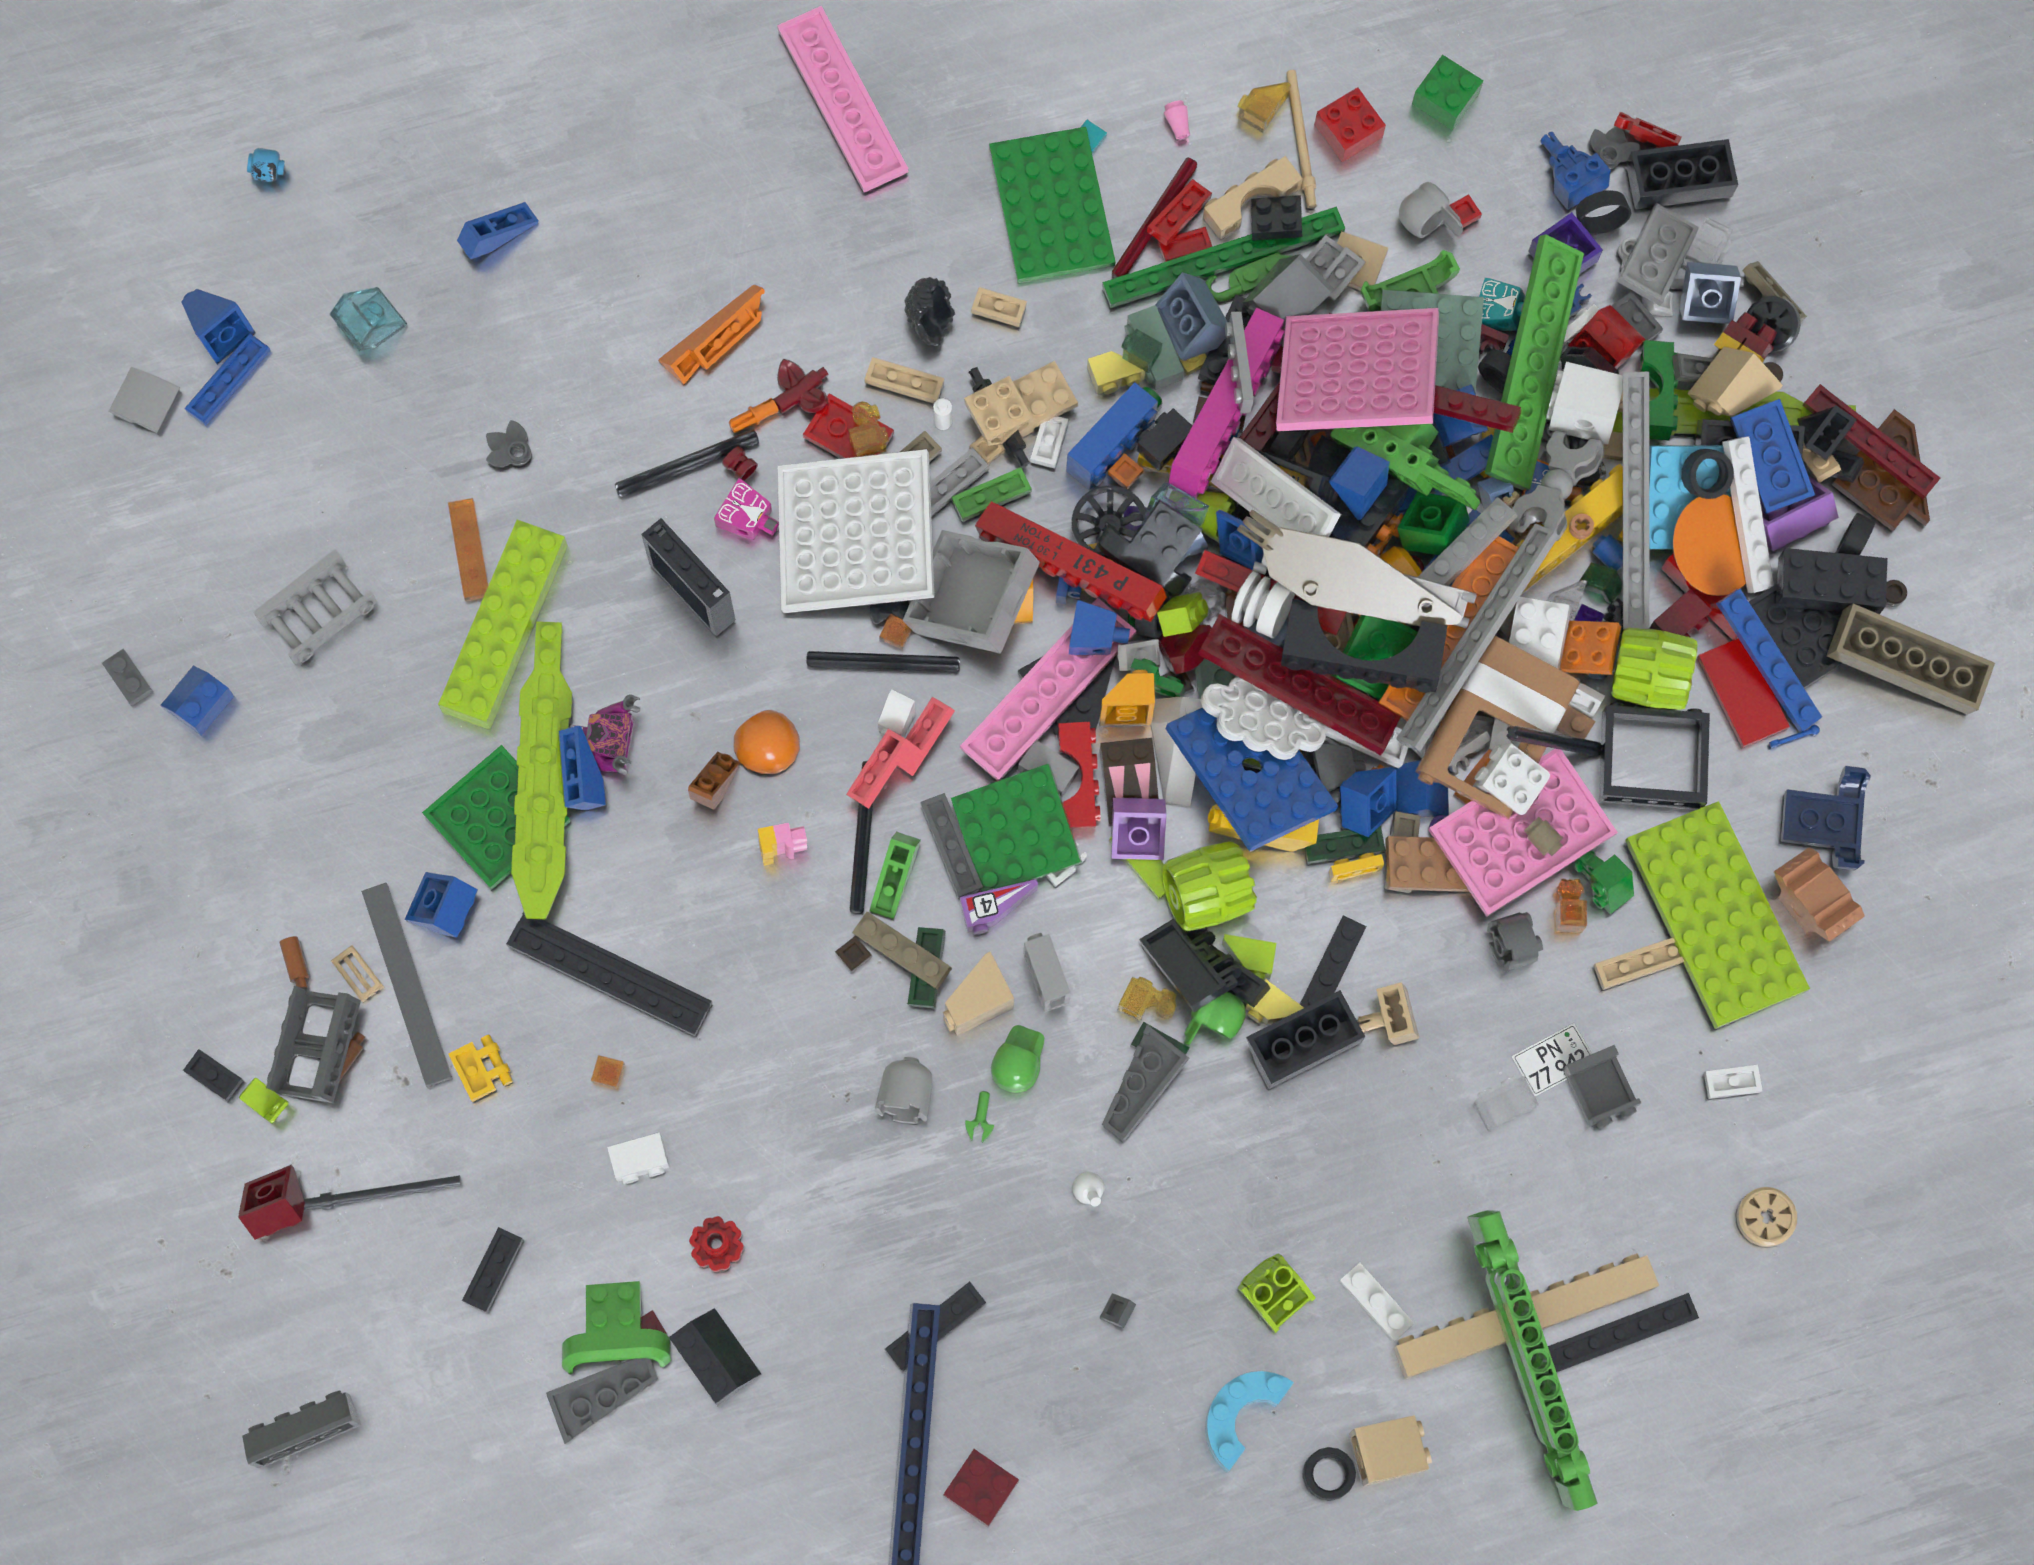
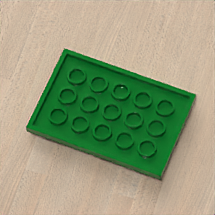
[989,127,1116,283]

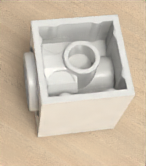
[1546,362,1623,445]

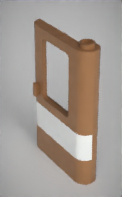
[1416,636,1580,820]

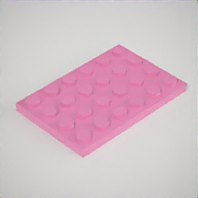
[1428,749,1618,917]

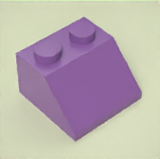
[1111,798,1167,860]

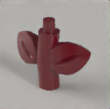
[772,359,829,413]

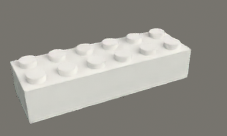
[1489,597,1571,756]

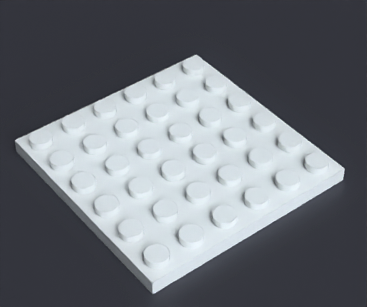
[778,449,934,613]

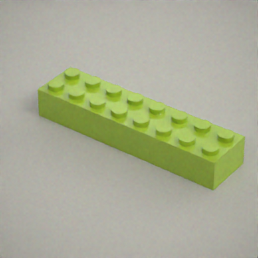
[438,519,568,730]

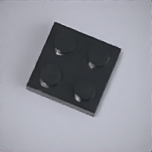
[1251,195,1303,241]

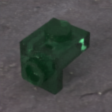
[1578,562,1623,604]

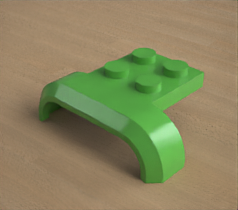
[1360,250,1460,312]
[562,1281,671,1374]

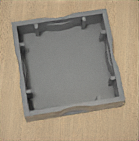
[903,530,1040,653]

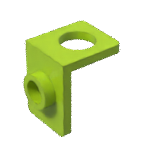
[239,1078,289,1123]

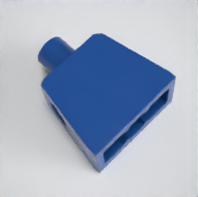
[1069,600,1130,655]

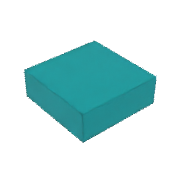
[1081,119,1107,153]

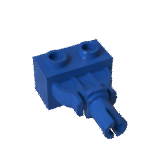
[1540,132,1611,210]

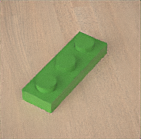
[952,467,1032,522]

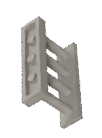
[253,549,377,665]

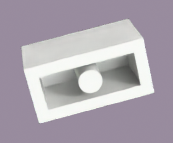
[607,1133,670,1184]

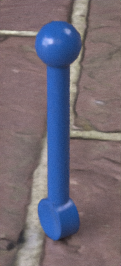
[1769,725,1820,748]

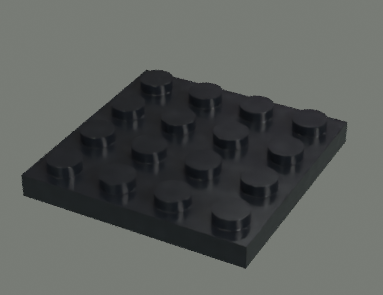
[1749,584,1844,689]

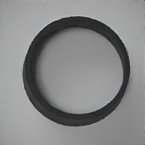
[1576,190,1632,234]

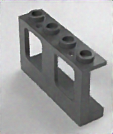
[266,986,361,1103]

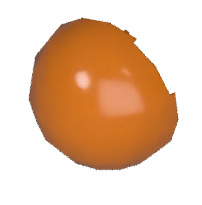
[734,710,800,774]

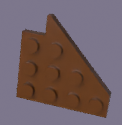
[1832,409,1930,531]

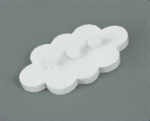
[1201,676,1326,760]

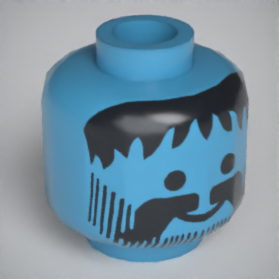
[247,148,285,182]

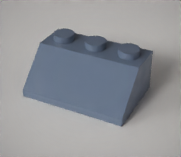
[1155,272,1227,361]

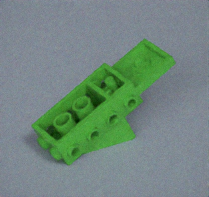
[1330,424,1480,511]

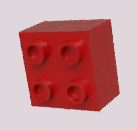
[1314,87,1386,162]

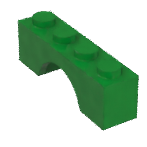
[1640,340,1678,441]

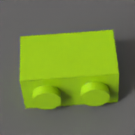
[1157,592,1208,637]

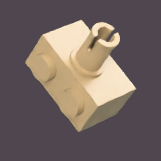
[1358,982,1420,1045]

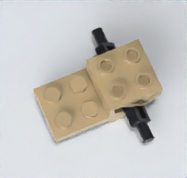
[964,361,1078,468]

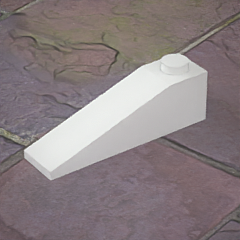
[1151,696,1202,808]

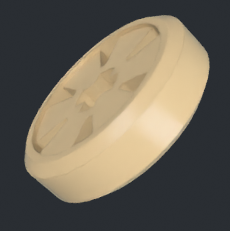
[1736,1187,1797,1247]

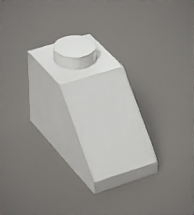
[878,689,915,737]

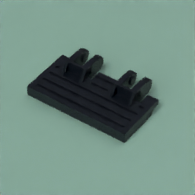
[1139,918,1243,1012]

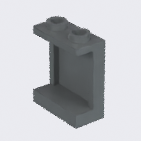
[1562,1045,1641,1128]

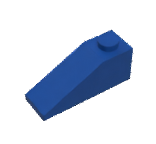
[457,202,539,259]
[559,725,606,810]

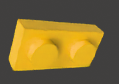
[1329,853,1384,882]

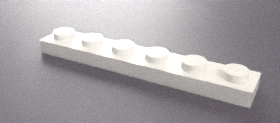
[1723,437,1774,593]

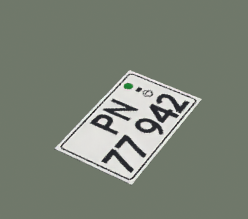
[1511,1023,1592,1097]

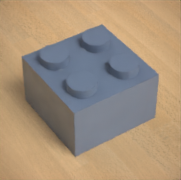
[1679,262,1741,324]

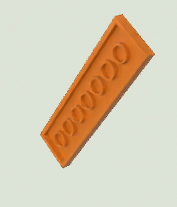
[1379,536,1519,721]

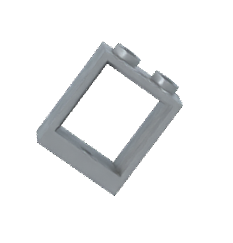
[1023,933,1071,1012]

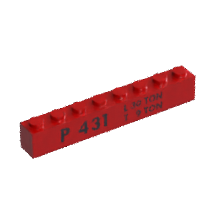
[975,501,1167,622]

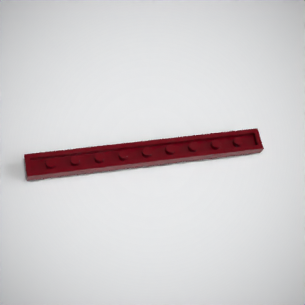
[1271,346,1521,433]

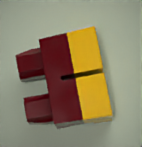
[1714,312,1777,363]

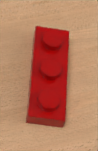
[1146,179,1212,246]

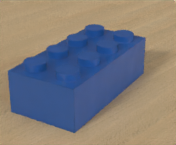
[1066,382,1158,490]

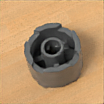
[1487,912,1543,972]

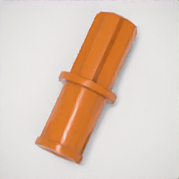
[729,398,779,433]

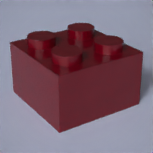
[943,1449,1019,1528]

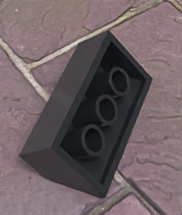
[1246,990,1365,1089]

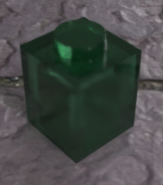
[1121,329,1163,373]

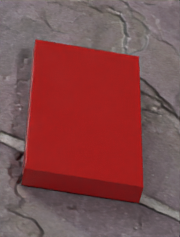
[1697,638,1790,748]

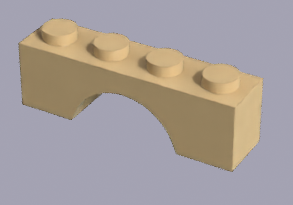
[1203,156,1303,240]

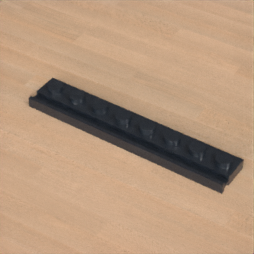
[506,911,712,1036]

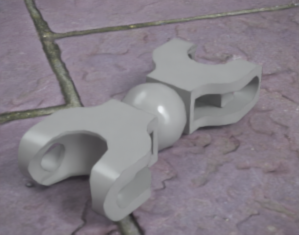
[1510,431,1604,541]

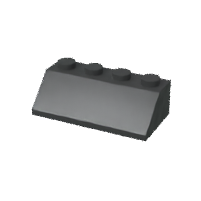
[242,1390,361,1468]

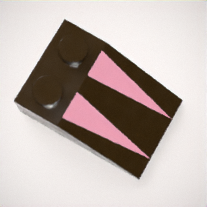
[1099,738,1159,826]

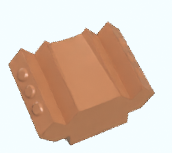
[1774,847,1865,942]

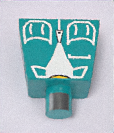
[1479,278,1525,331]

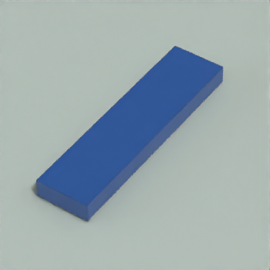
[184,333,271,426]

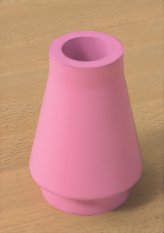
[1164,100,1190,139]

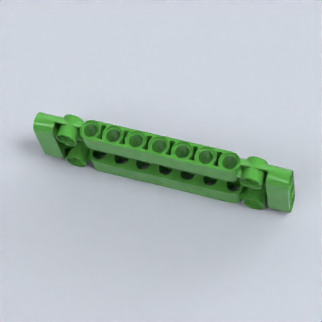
[1467,1210,1598,1511]

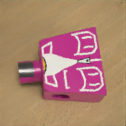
[714,478,779,539]

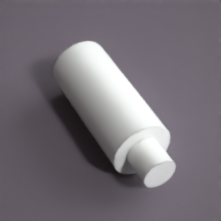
[933,398,952,430]

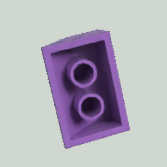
[1759,477,1839,551]

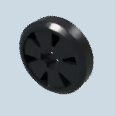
[1747,296,1801,352]

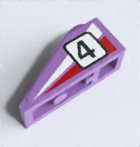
[960,879,1038,935]

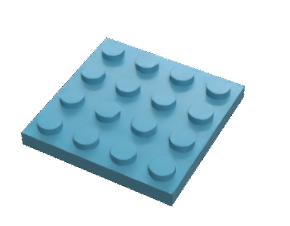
[1649,445,1732,549]

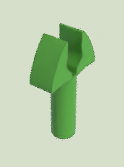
[965,1091,994,1143]

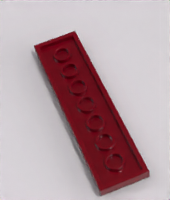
[1198,614,1401,756]

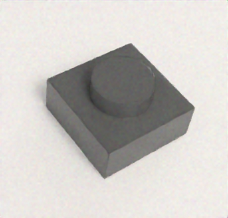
[1100,1293,1136,1328]

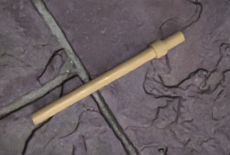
[1286,70,1317,209]

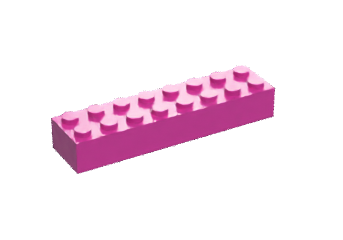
[1167,308,1285,502]

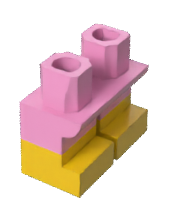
[758,823,807,866]

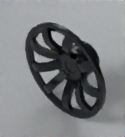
[1071,486,1147,559]

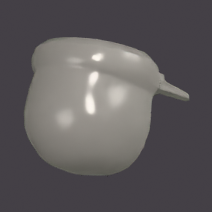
[1399,182,1463,238]

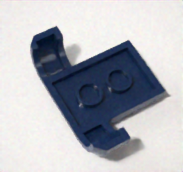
[1781,766,1871,871]

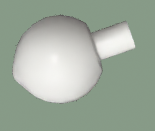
[1072,1172,1105,1206]

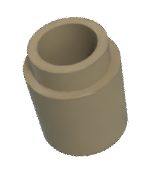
[1524,817,1563,856]

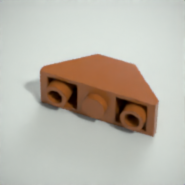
[688,751,740,810]

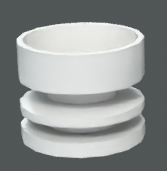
[1232,571,1295,639]

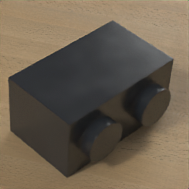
[1137,408,1193,471]

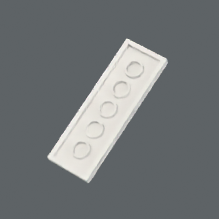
[1211,437,1341,537]

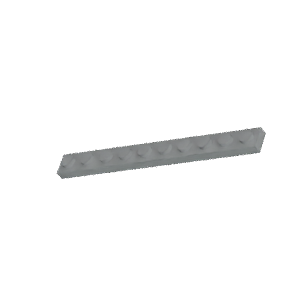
[1623,372,1650,630]
[1396,524,1559,752]

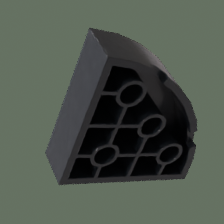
[1304,435,1409,548]

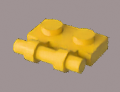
[448,1034,513,1102]

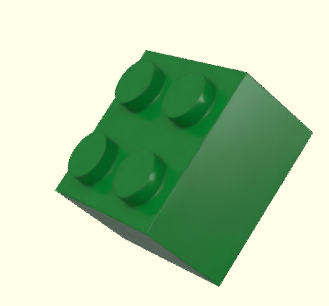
[1412,54,1484,130]
[1397,491,1470,555]

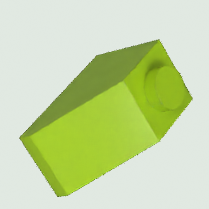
[1222,934,1277,981]

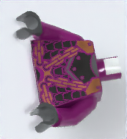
[573,694,640,775]

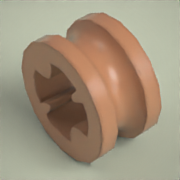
[1569,513,1594,540]

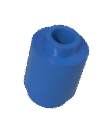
[1592,534,1623,572]

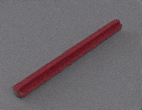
[1112,157,1197,278]

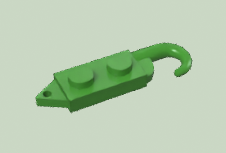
[1205,252,1290,302]

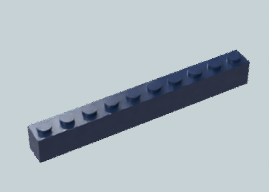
[888,1303,940,1565]

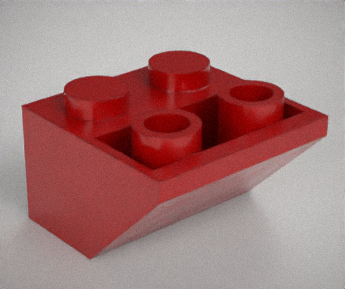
[1568,305,1646,369]

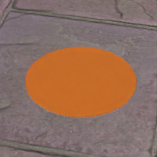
[1673,495,1746,596]

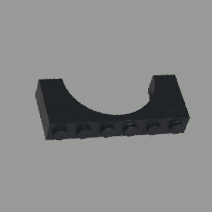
[1281,599,1448,693]

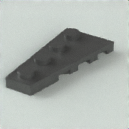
[1102,1025,1190,1142]
[546,1358,658,1444]

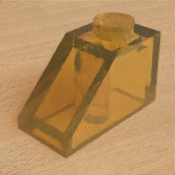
[1237,82,1291,133]

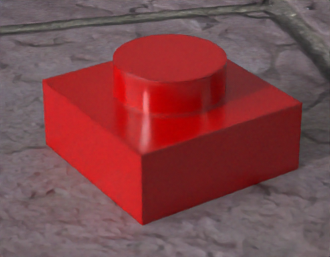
[1449,194,1482,228]

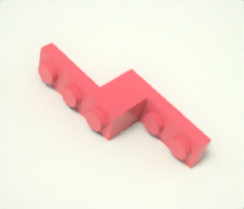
[846,697,955,809]

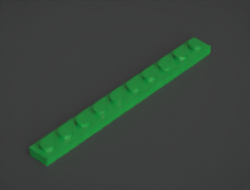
[1102,206,1345,308]

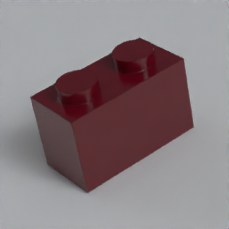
[1650,588,1712,638]

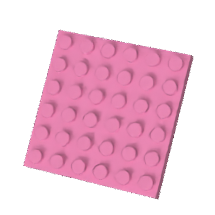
[1276,308,1439,431]

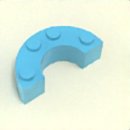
[1205,1371,1294,1473]

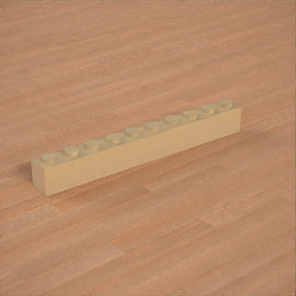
[1393,1253,1659,1379]

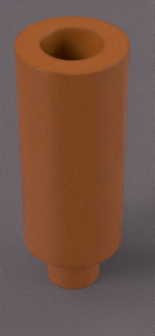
[279,936,309,989]

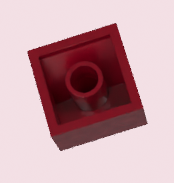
[238,1164,305,1240]

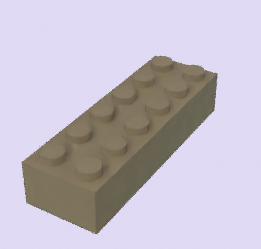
[1826,604,1995,715]

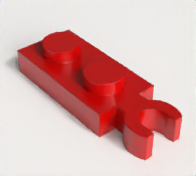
[1614,112,1682,148]

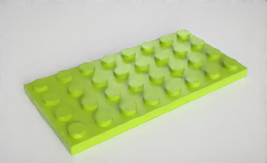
[1625,801,1810,1029]

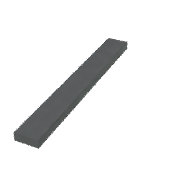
[361,882,452,1087]

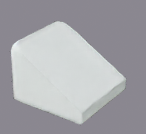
[1642,291,1673,316]

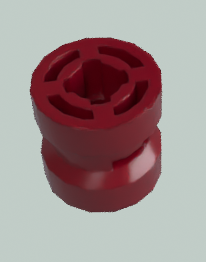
[722,446,758,481]

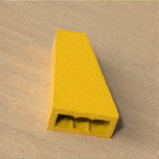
[1208,804,1319,852]

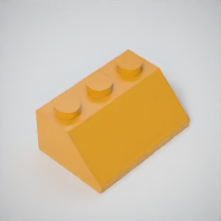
[1099,670,1155,726]

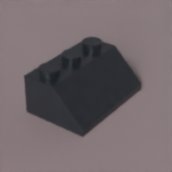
[669,1308,762,1407]

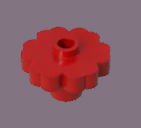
[689,1216,744,1272]

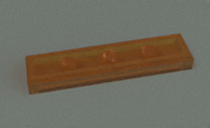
[448,498,489,601]

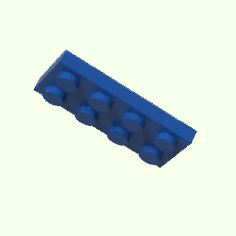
[1730,399,1815,513]

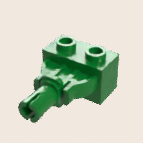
[1574,850,1634,914]

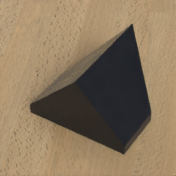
[1797,405,1857,461]

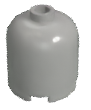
[875,1057,932,1124]

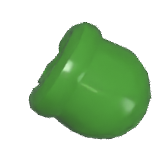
[1184,992,1246,1045]
[991,1025,1045,1093]

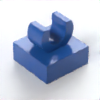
[1056,577,1082,605]

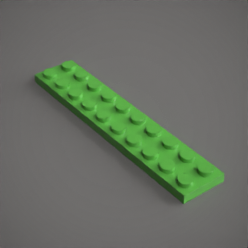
[1485,234,1584,491]

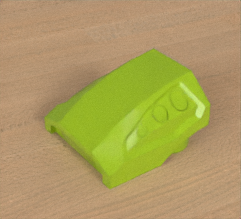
[1238,1253,1316,1333]

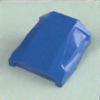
[1433,384,1489,448]

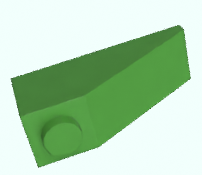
[869,831,921,919]

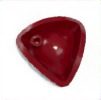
[1157,625,1212,674]

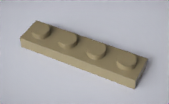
[852,911,952,990]

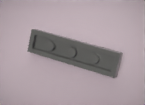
[920,793,983,899]

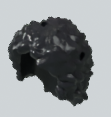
[904,277,955,346]

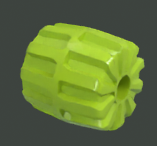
[1611,628,1698,710]
[1162,841,1257,931]

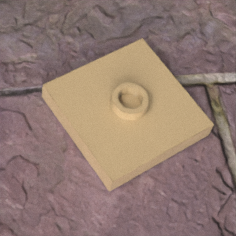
[1337,231,1388,291]

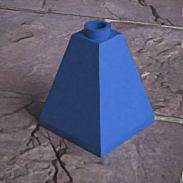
[181,289,255,364]

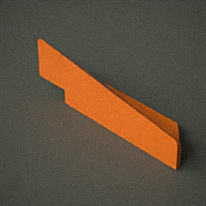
[658,285,765,384]

